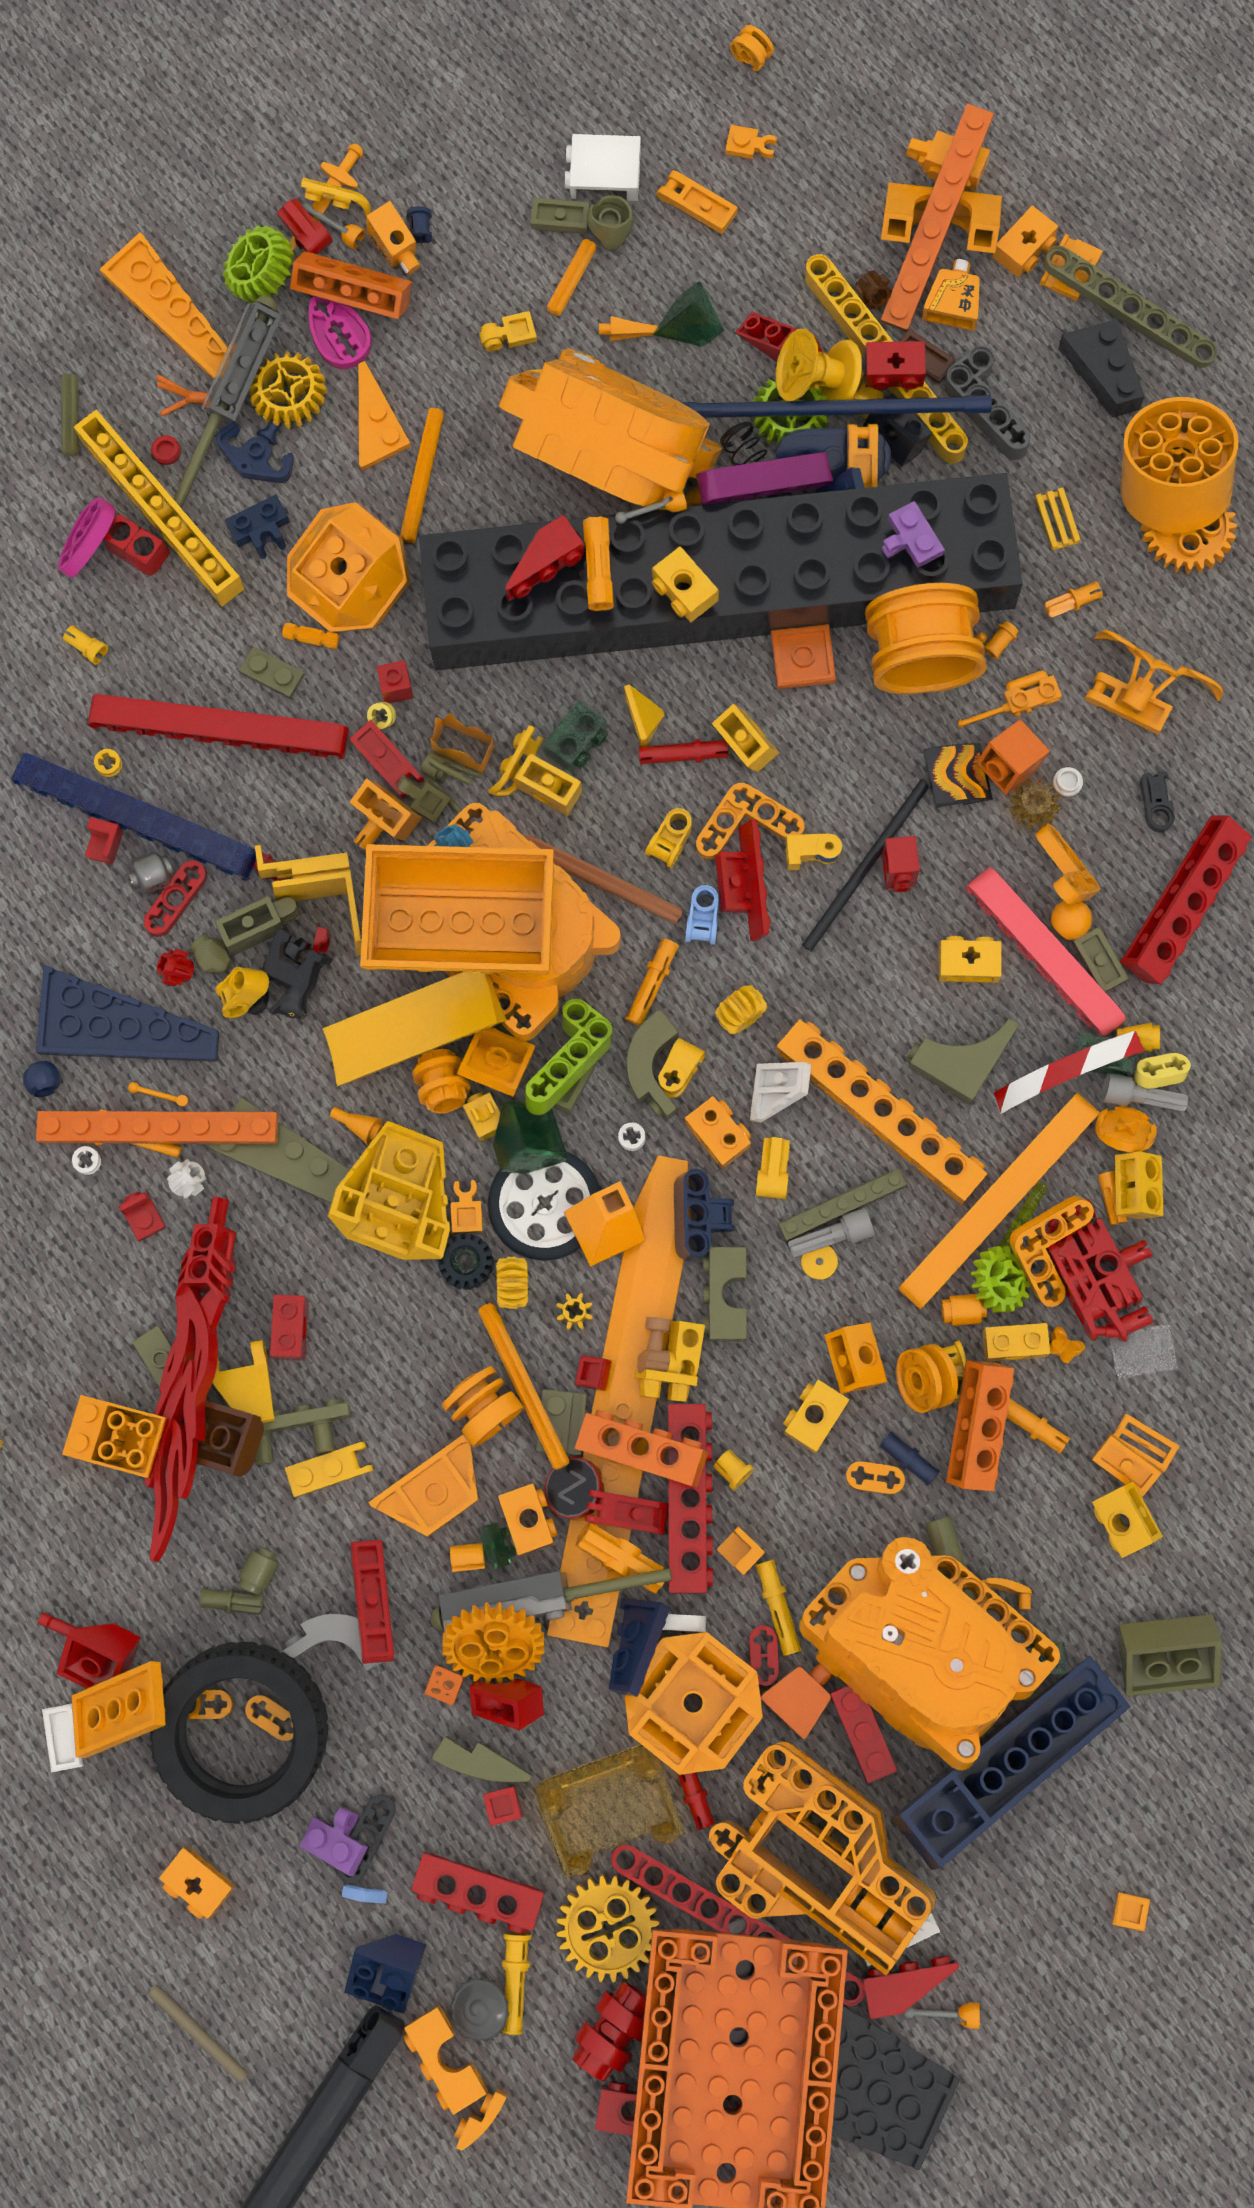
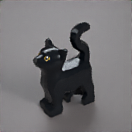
[248,928,333,1019]

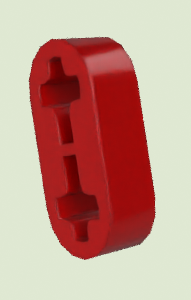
[749,1625,779,1686]

